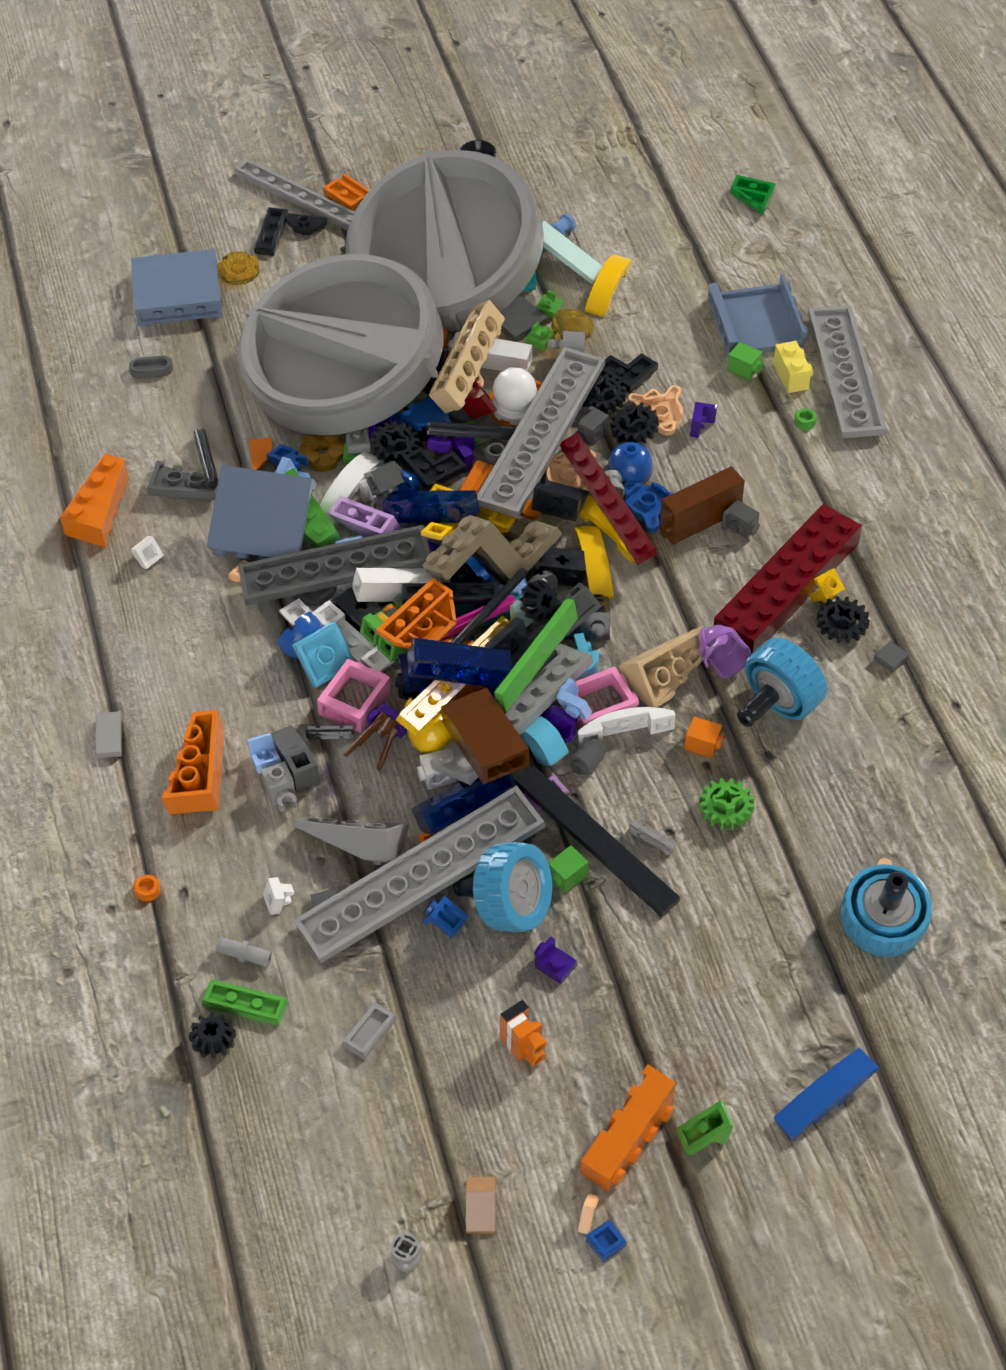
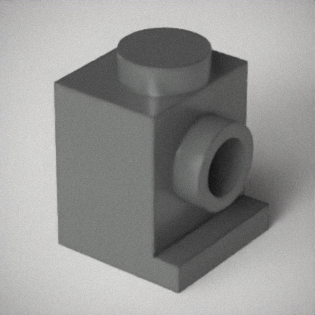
[575,406,609,446]
[722,500,760,539]

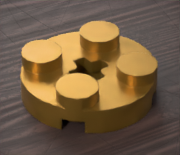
[299,435,344,472]

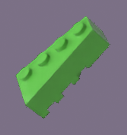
[284,468,342,548]

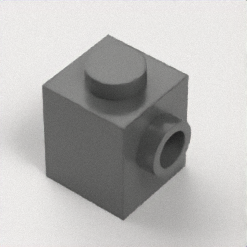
[364,461,404,495]

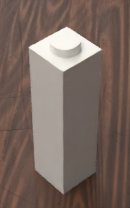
[448,332,532,371]
[352,568,441,602]

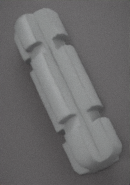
[628,819,676,855]

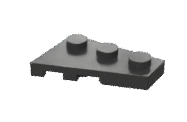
[147,460,219,500]

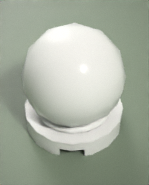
[492,367,537,425]

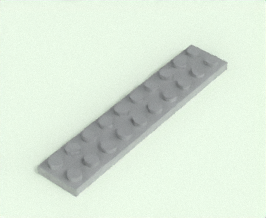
[475,347,605,518]
[294,786,545,964]

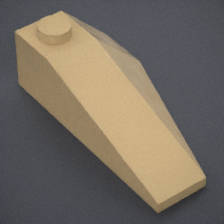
[619,626,704,707]

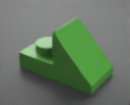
[676,1100,734,1155]

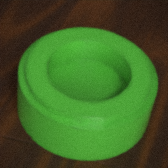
[794,408,817,430]

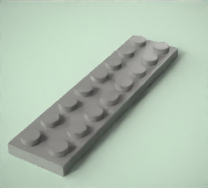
[808,305,886,439]
[430,643,593,785]

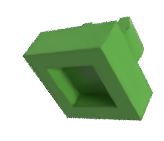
[536,290,564,319]
[526,322,555,351]

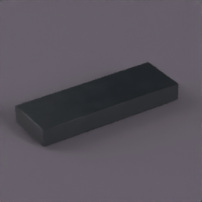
[254,207,288,256]

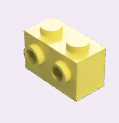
[773,341,813,393]

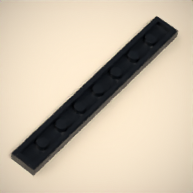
[515,765,680,917]

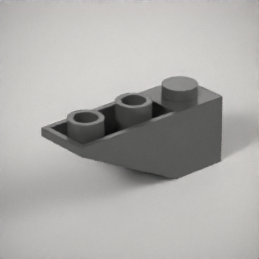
[270,725,320,792]

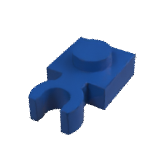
[267,444,309,471]

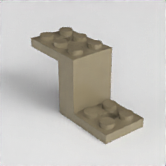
[422,515,562,582]

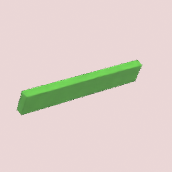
[494,599,578,713]

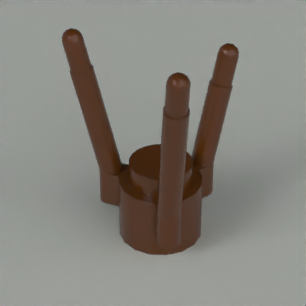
[344,711,398,771]

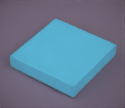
[292,622,354,688]

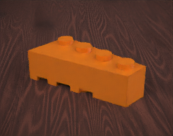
[60,453,129,548]
[161,710,225,815]
[580,1064,676,1192]

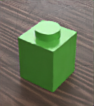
[727,342,763,380]
[548,846,589,893]

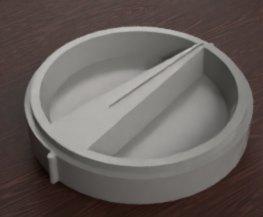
[346,150,544,333]
[238,254,443,435]

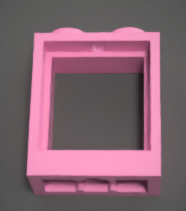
[317,659,391,733]
[575,666,639,730]

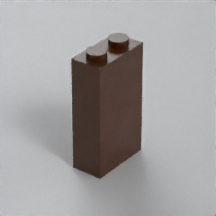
[659,466,745,545]
[441,687,530,785]

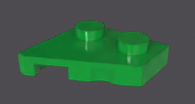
[730,175,776,214]

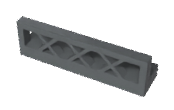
[526,582,602,641]

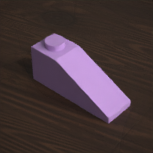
[328,496,401,538]

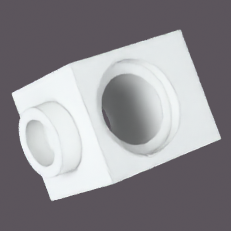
[416,750,457,790]

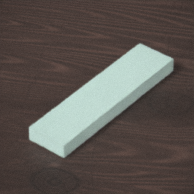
[542,221,603,285]

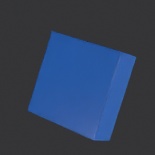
[585,1220,627,1262]

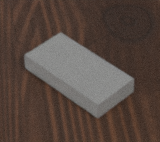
[96,711,122,759]
[342,1002,397,1060]

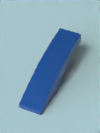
[773,1047,880,1140]

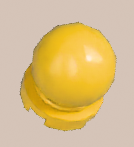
[404,697,453,754]

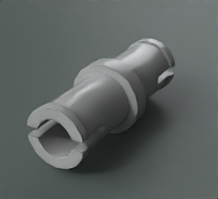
[216,936,272,968]

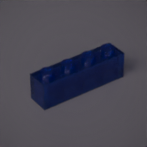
[382,490,480,523]
[407,637,512,688]
[411,773,518,835]

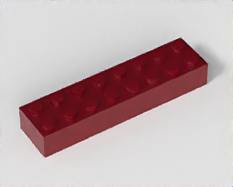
[714,504,862,655]

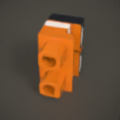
[499,999,547,1067]

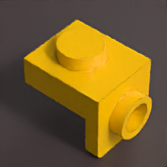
[809,568,845,604]

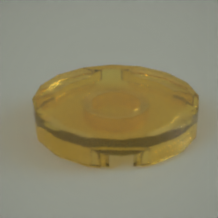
[218,251,260,285]
[551,309,594,341]

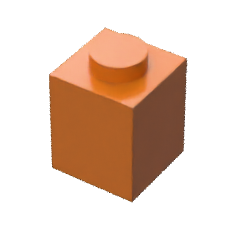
[684,716,725,758]

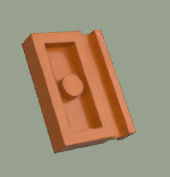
[323,173,369,211]

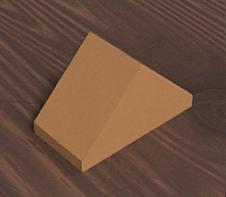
[466,1177,496,1234]

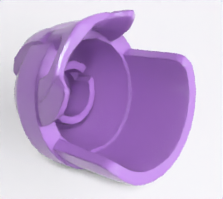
[699,625,751,678]

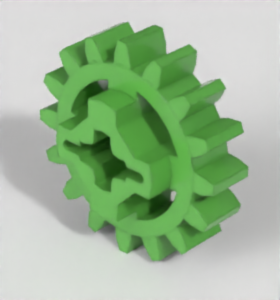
[699,778,755,830]

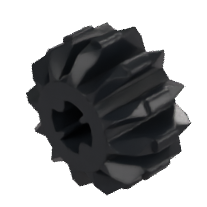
[519,580,561,621]
[189,1011,236,1060]

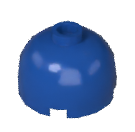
[608,442,653,485]
[276,612,323,659]

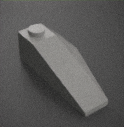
[293,817,409,865]

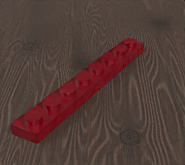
[559,432,658,565]

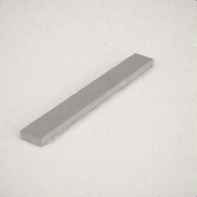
[234,159,355,231]

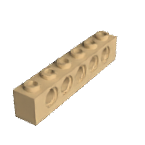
[429,300,505,414]

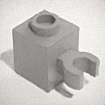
[547,331,586,353]
[261,761,297,812]

